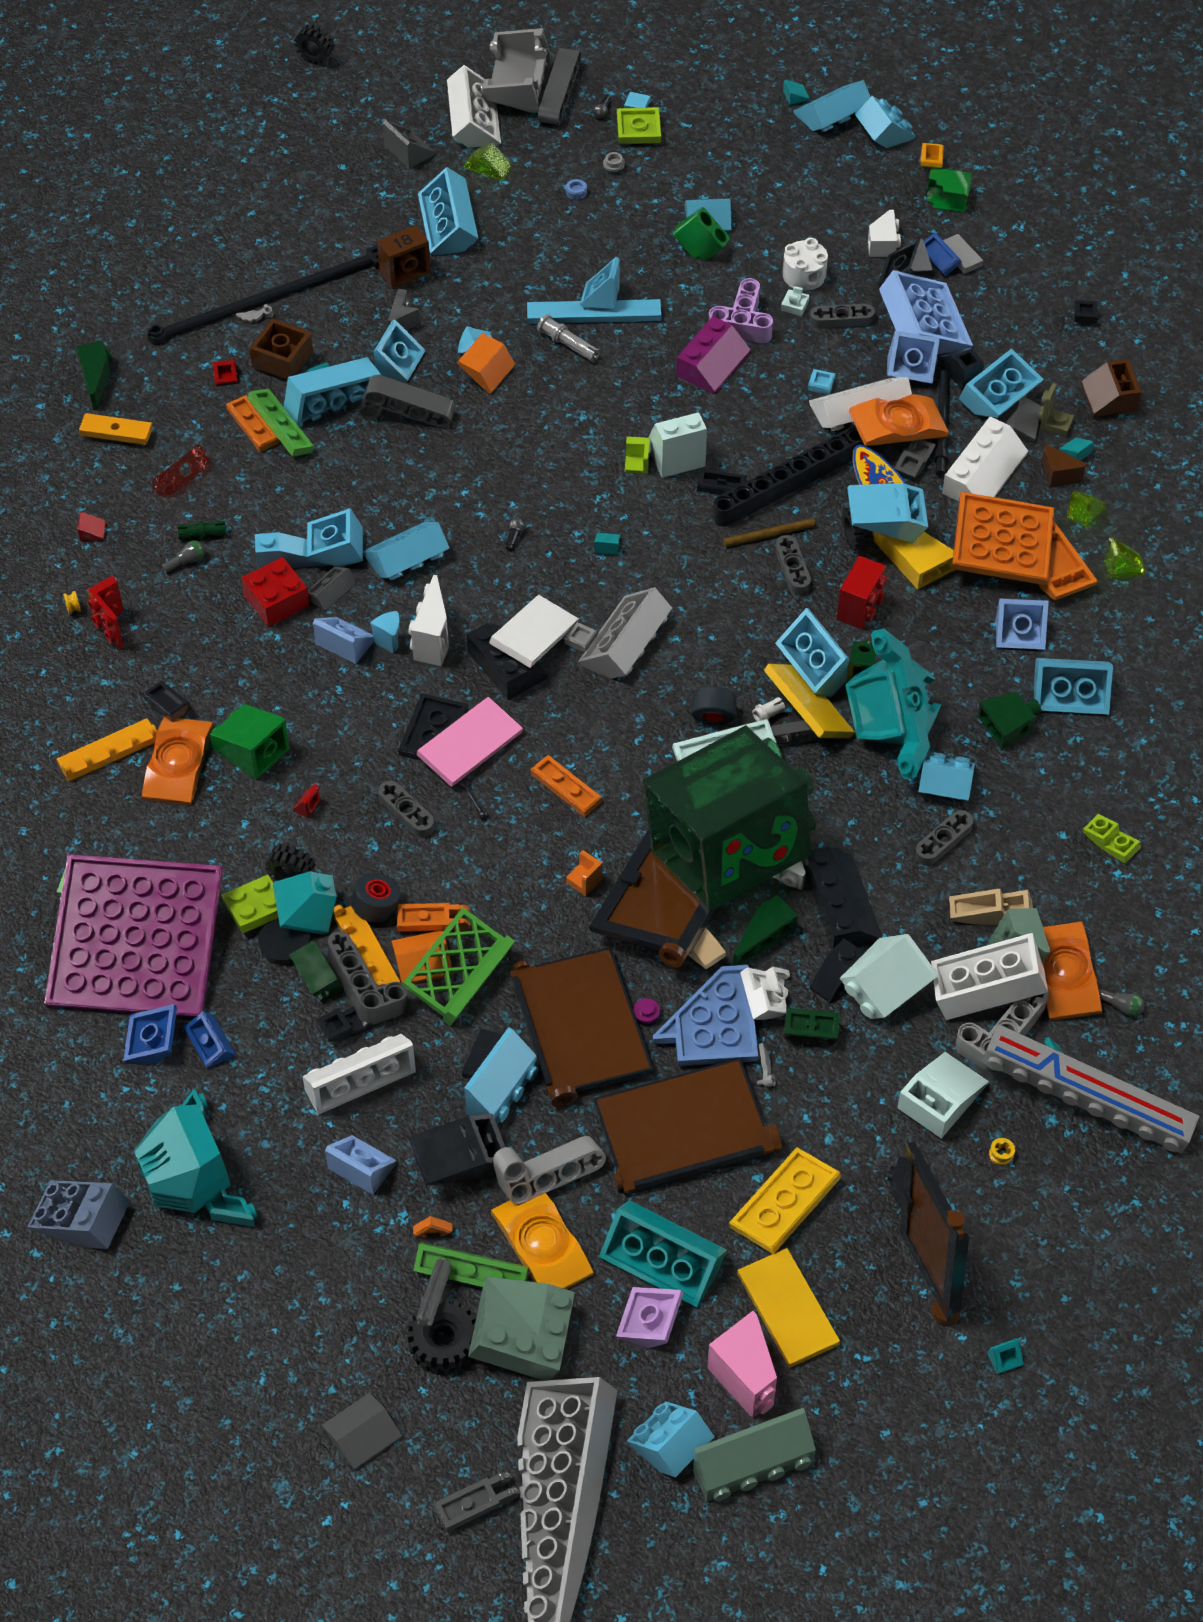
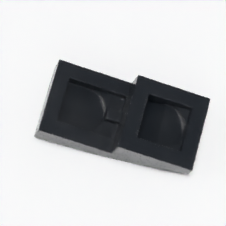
[316,1006,377,1042]

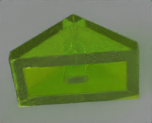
[464,142,512,181]
[1067,491,1106,528]
[1104,536,1146,579]

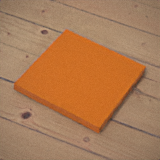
[952,492,1054,585]

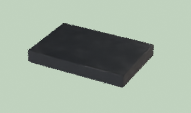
[398,693,469,761]

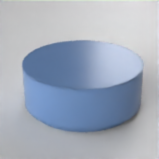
[566,179,587,200]

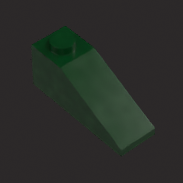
[76,340,113,410]
[733,895,798,966]

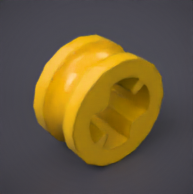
[63,591,81,615]
[989,1138,1015,1165]

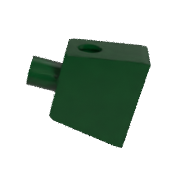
[845,640,876,697]
[977,692,1041,750]

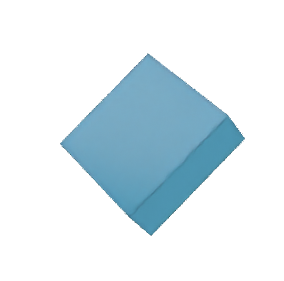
[624,92,650,108]
[808,369,836,395]

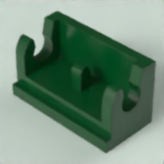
[289,940,344,1001]
[784,1008,840,1042]

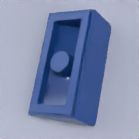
[184,1011,236,1069]

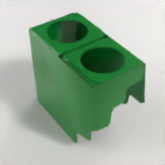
[926,167,972,212]
[673,207,730,260]

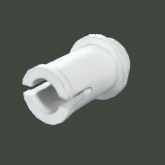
[752,697,785,721]

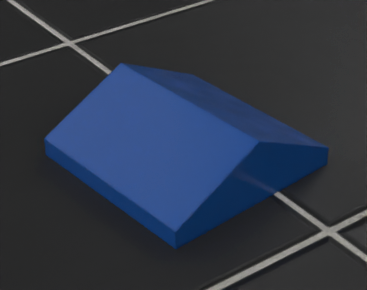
[123,1004,177,1064]

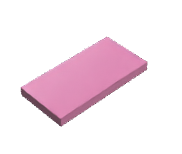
[417,697,523,787]

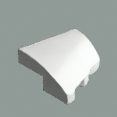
[740,967,790,1020]

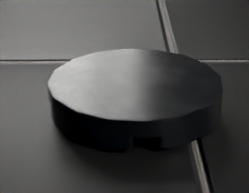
[258,918,311,965]

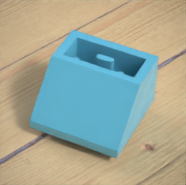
[855,96,916,148]
[918,752,975,801]
[627,1401,714,1478]

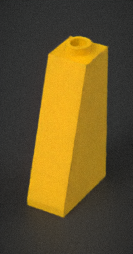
[872,532,955,590]

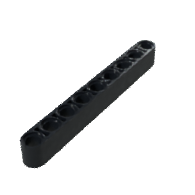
[713,425,882,526]

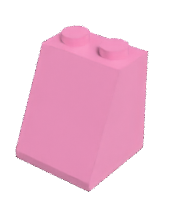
[707,1311,777,1418]

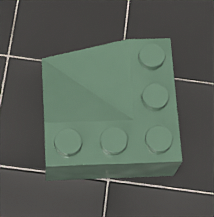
[468,1277,575,1381]

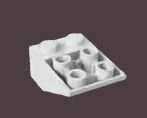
[409,575,449,666]

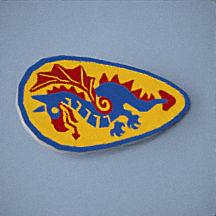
[853,445,907,485]

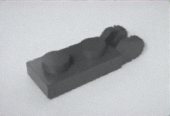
[434,1471,520,1532]

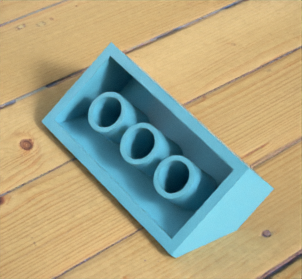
[418,167,478,256]

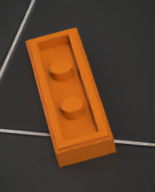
[226,395,280,452]
[530,755,602,817]

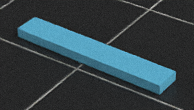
[527,299,661,324]

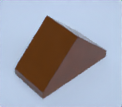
[1041,444,1087,487]

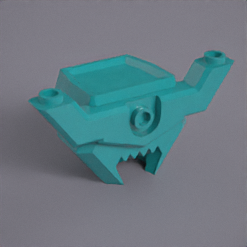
[846,629,942,779]
[134,1088,258,1227]

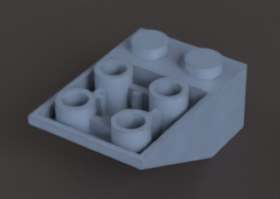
[27,1180,130,1249]

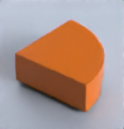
[413,1216,452,1238]

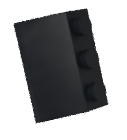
[467,623,548,700]

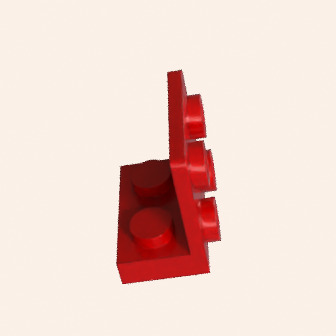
[87,576,124,649]

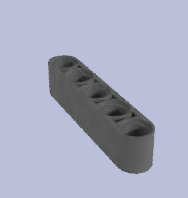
[538,48,581,125]

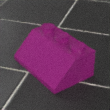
[676,316,750,394]

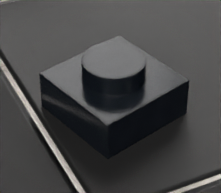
[1074,300,1098,324]

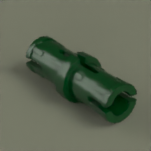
[177,520,226,540]

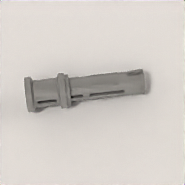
[537,314,600,362]

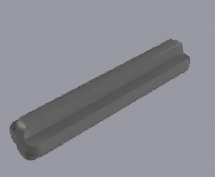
[416,1258,451,1327]

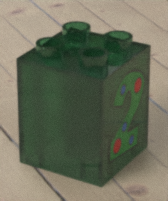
[643,725,816,912]

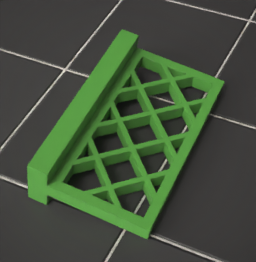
[402,907,515,1026]

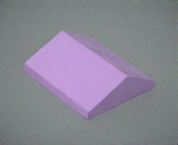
[616,1287,683,1348]

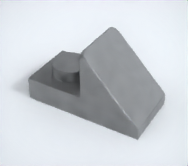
[388,289,420,331]

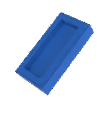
[924,232,962,276]

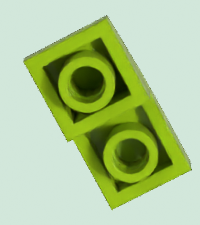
[1083,814,1141,864]

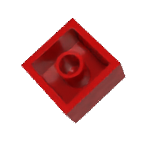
[836,556,887,630]
[241,557,310,627]

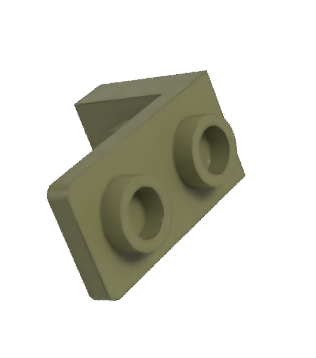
[1038,383,1074,437]

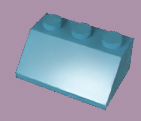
[794,80,870,132]
[959,349,1044,418]
[363,522,449,580]
[775,608,849,698]
[1034,658,1113,714]
[464,1027,538,1124]

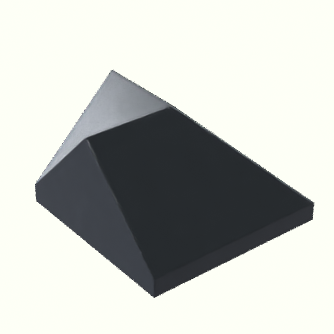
[878,238,933,287]

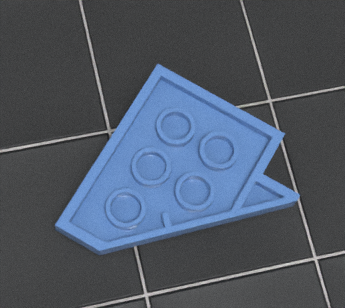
[653,965,758,1066]

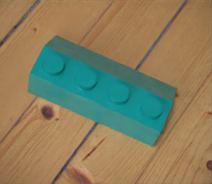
[599,1200,727,1307]

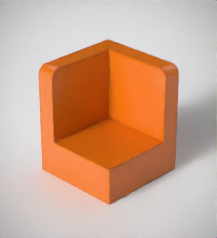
[566,850,602,896]

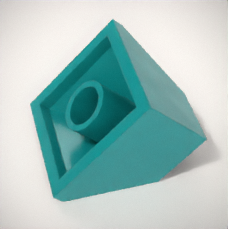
[273,871,337,935]

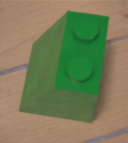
[210,704,290,780]

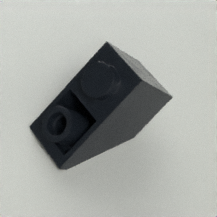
[938,348,984,389]

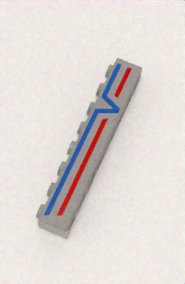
[981,1024,1199,1154]

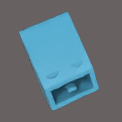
[847,483,928,543]

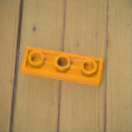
[79,413,153,445]

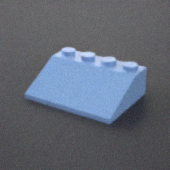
[879,270,973,354]

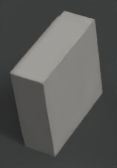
[564,622,597,652]

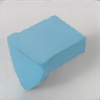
[458,326,492,354]
[371,611,400,653]

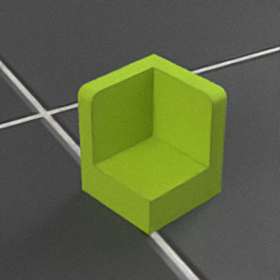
[625,437,650,474]

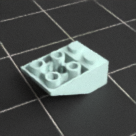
[898,1052,989,1139]

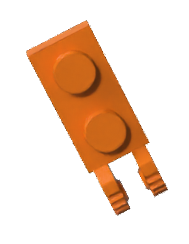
[397,903,470,932]

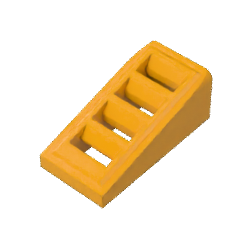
[920,143,944,168]

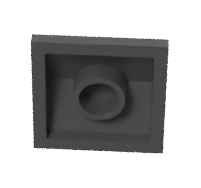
[993,397,1042,443]
[322,1392,403,1471]

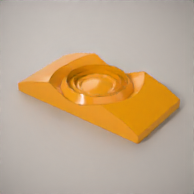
[491,1193,594,1290]

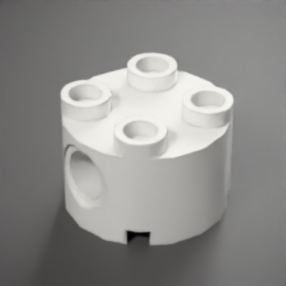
[783,238,828,291]

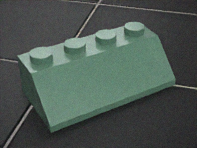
[693,1408,816,1502]

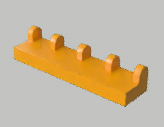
[57,718,157,782]
[333,905,400,987]

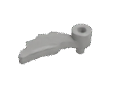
[236,304,274,323]
[757,1043,776,1088]

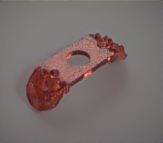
[152,443,209,496]

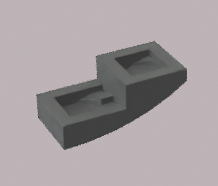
[894,440,936,479]

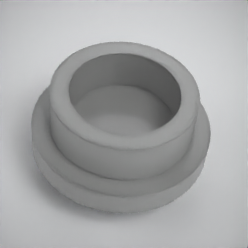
[603,152,625,172]

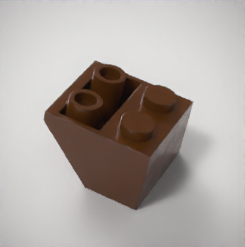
[1081,359,1142,417]

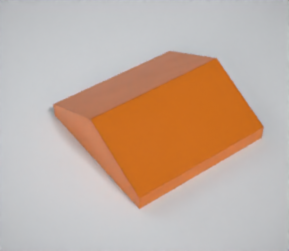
[457,333,515,394]
[391,931,453,984]

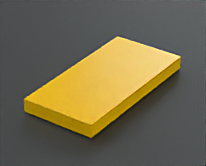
[764,664,855,738]
[729,1147,841,1255]
[737,1248,840,1368]

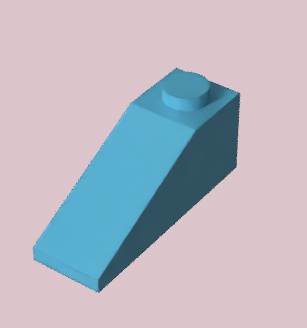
[255,532,329,569]

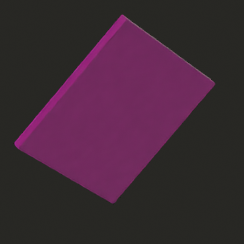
[44,854,223,1018]

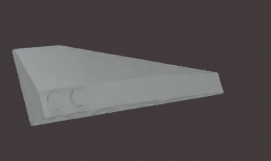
[517,1377,618,1622]

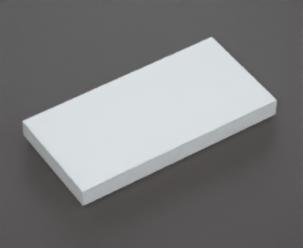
[489,595,579,668]

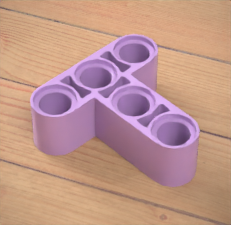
[709,278,773,343]

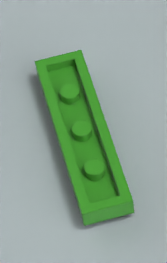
[247,389,314,456]
[413,1242,529,1287]

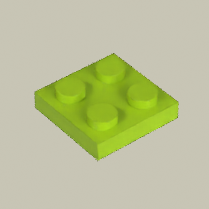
[617,107,661,144]
[221,875,278,934]

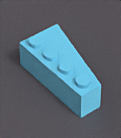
[283,357,381,427]

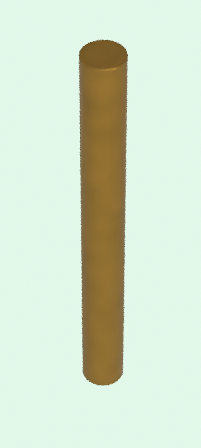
[723,518,815,548]

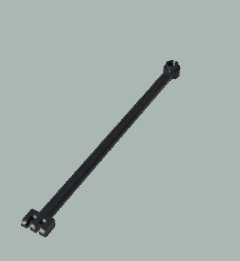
[147,245,379,345]

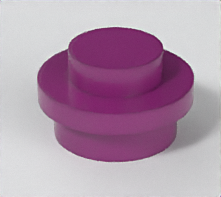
[633,998,660,1024]

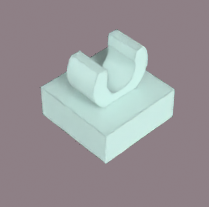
[781,286,810,316]

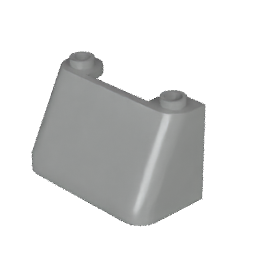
[481,28,551,113]

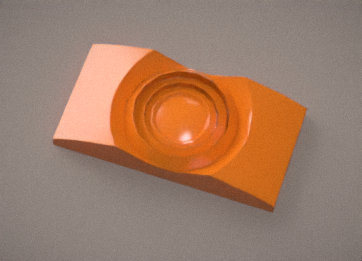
[849,394,949,446]
[1039,520,1098,600]
[142,717,214,806]
[1043,921,1102,1021]

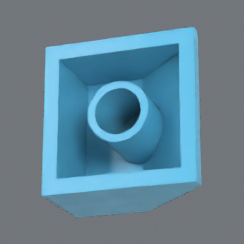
[307,509,363,567]

